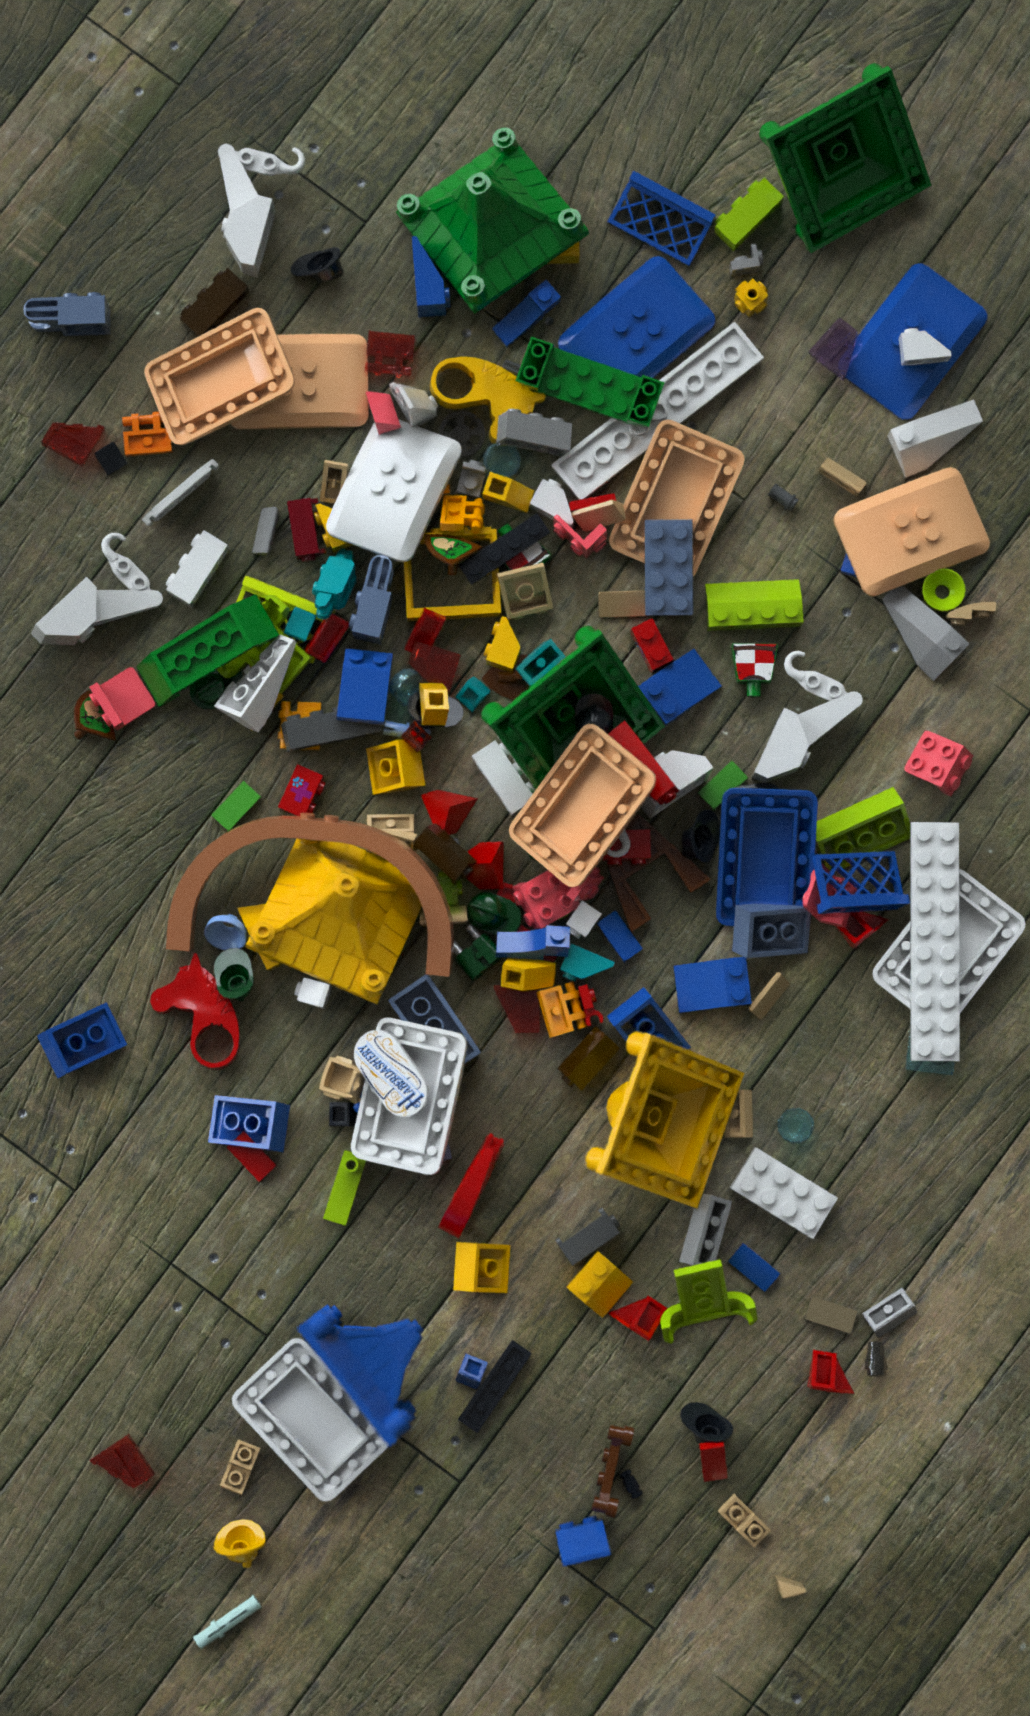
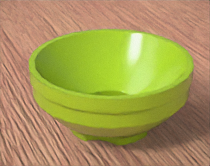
[922,568,965,612]

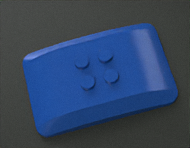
[558,256,715,378]
[838,263,987,420]
[716,788,818,926]

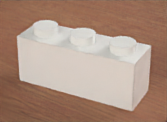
[166,530,229,608]
[472,740,535,816]

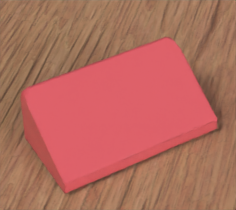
[366,392,401,434]

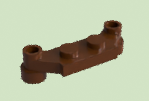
[592,1425,634,1518]

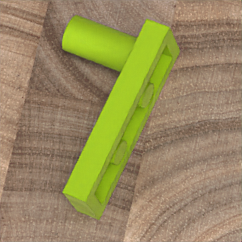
[323,1150,367,1226]

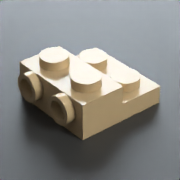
[497,563,553,620]

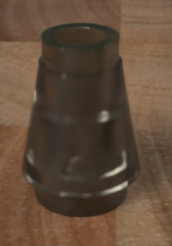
[864,1341,888,1377]

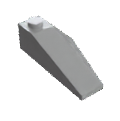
[882,586,969,681]

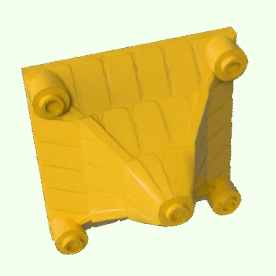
[246,838,422,1004]
[586,1032,744,1208]

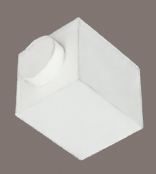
[566,900,602,939]

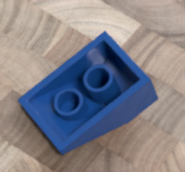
[412,236,450,317]
[336,648,393,725]
[638,649,722,728]
[674,957,752,1013]
[606,987,691,1050]
[37,1002,127,1079]
[208,1095,290,1152]
[555,1516,611,1566]

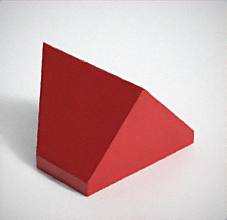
[421,790,478,836]
[467,842,504,890]
[835,912,889,948]
[608,1295,668,1341]
[807,1350,854,1394]

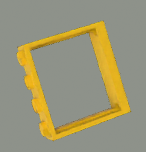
[404,526,501,622]

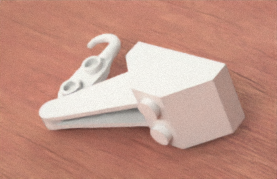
[218,144,305,278]
[31,533,163,645]
[752,651,862,783]
[607,750,713,857]

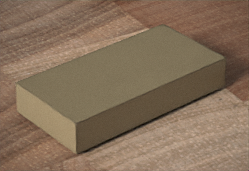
[804,1296,858,1334]

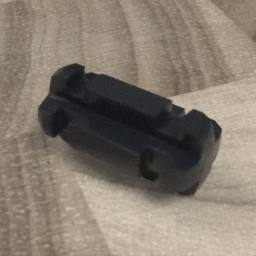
[619,1469,643,1499]

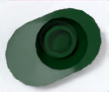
[190,670,243,709]
[467,892,522,935]
[214,948,254,1002]

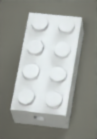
[729,1147,838,1239]

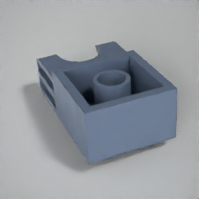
[23,292,111,336]
[349,555,394,645]

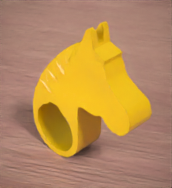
[430,357,546,446]

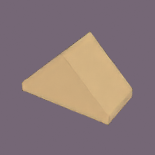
[320,460,350,504]

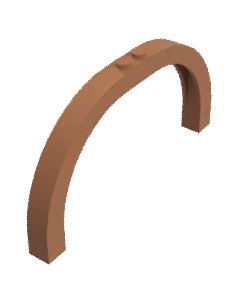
[166,813,454,977]

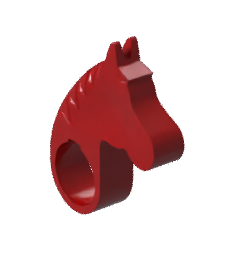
[150,953,240,1070]
[438,1133,504,1239]

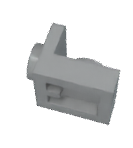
[729,244,763,277]
[456,460,486,498]

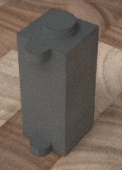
[555,1207,621,1266]

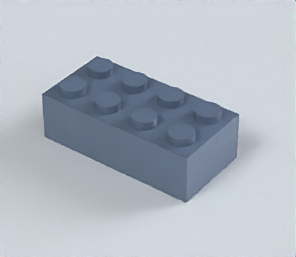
[645,519,694,615]
[388,974,481,1065]

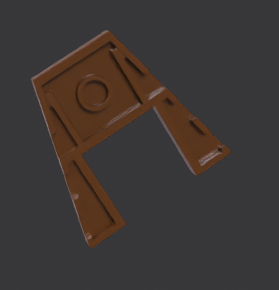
[606,814,711,932]

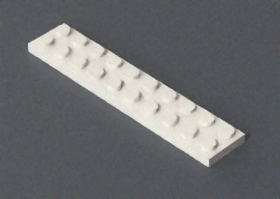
[552,322,764,500]
[910,822,960,1061]

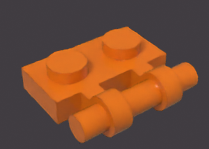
[122,412,173,457]

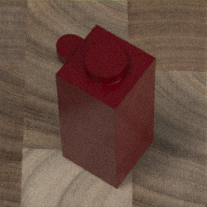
[287,498,327,563]

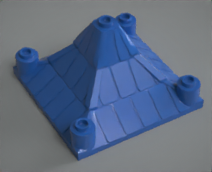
[297,1304,424,1447]

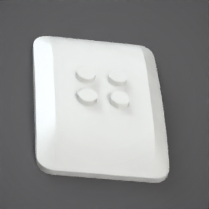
[326,420,462,562]
[872,869,1026,1014]
[351,1018,467,1175]
[232,1338,388,1501]

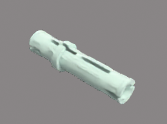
[193,1595,262,1650]

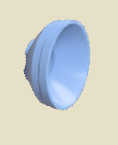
[204,914,248,950]

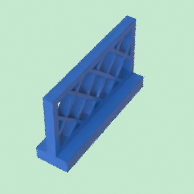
[607,171,716,266]
[812,851,910,914]

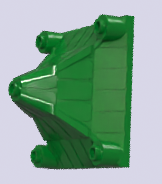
[759,63,932,253]
[396,128,590,314]
[481,626,665,789]

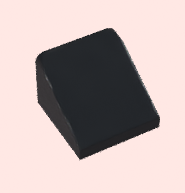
[94,441,128,476]
[329,1102,358,1126]

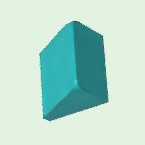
[284,607,316,642]
[455,676,491,712]

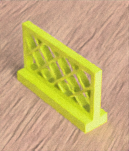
[236,576,335,664]

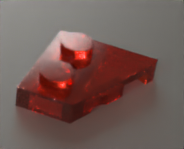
[41,422,105,467]
[408,640,461,695]
[494,985,540,1033]
[90,1434,155,1489]

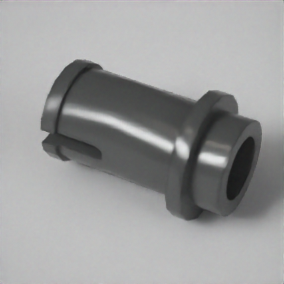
[767,483,799,511]

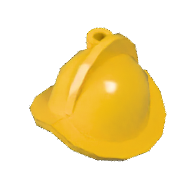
[214,1519,266,1568]

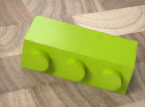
[714,177,784,251]

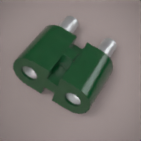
[454,924,503,981]

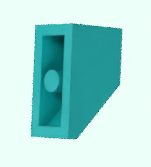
[516,639,566,686]
[560,943,615,982]

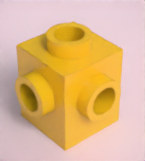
[734,279,769,317]

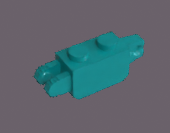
[312,549,357,620]

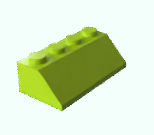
[705,579,803,631]
[815,787,910,872]

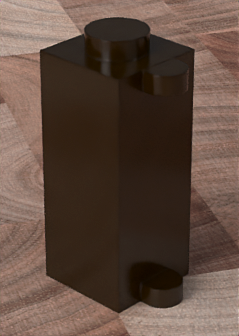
[413,823,477,885]
[557,1026,620,1091]

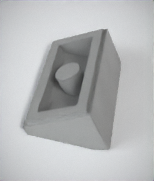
[252,507,279,557]
[862,1288,917,1338]

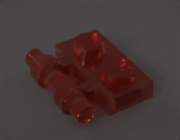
[365,331,415,377]

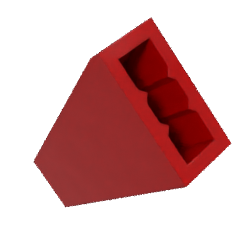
[608,721,680,805]

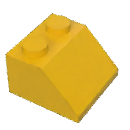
[366,739,425,795]
[453,1242,510,1293]
[566,1250,633,1318]

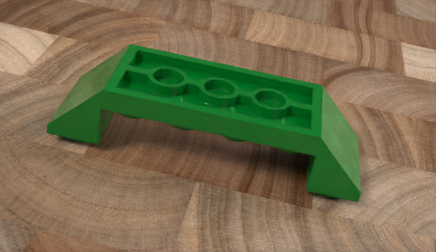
[515,336,665,427]
[136,595,280,707]

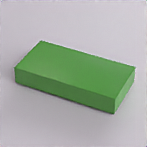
[697,761,748,810]
[211,781,261,831]

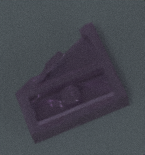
[809,317,858,381]

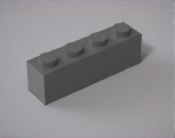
[281,707,382,752]

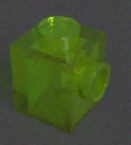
[436,872,463,906]

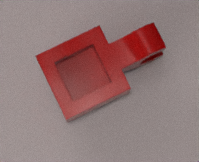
[578,984,603,1027]

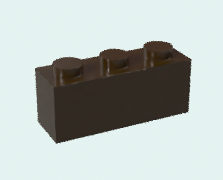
[180,268,250,337]

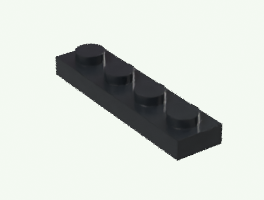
[459,513,550,586]
[458,1339,532,1433]

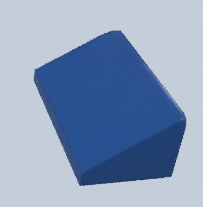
[596,910,643,963]
[728,1243,780,1292]

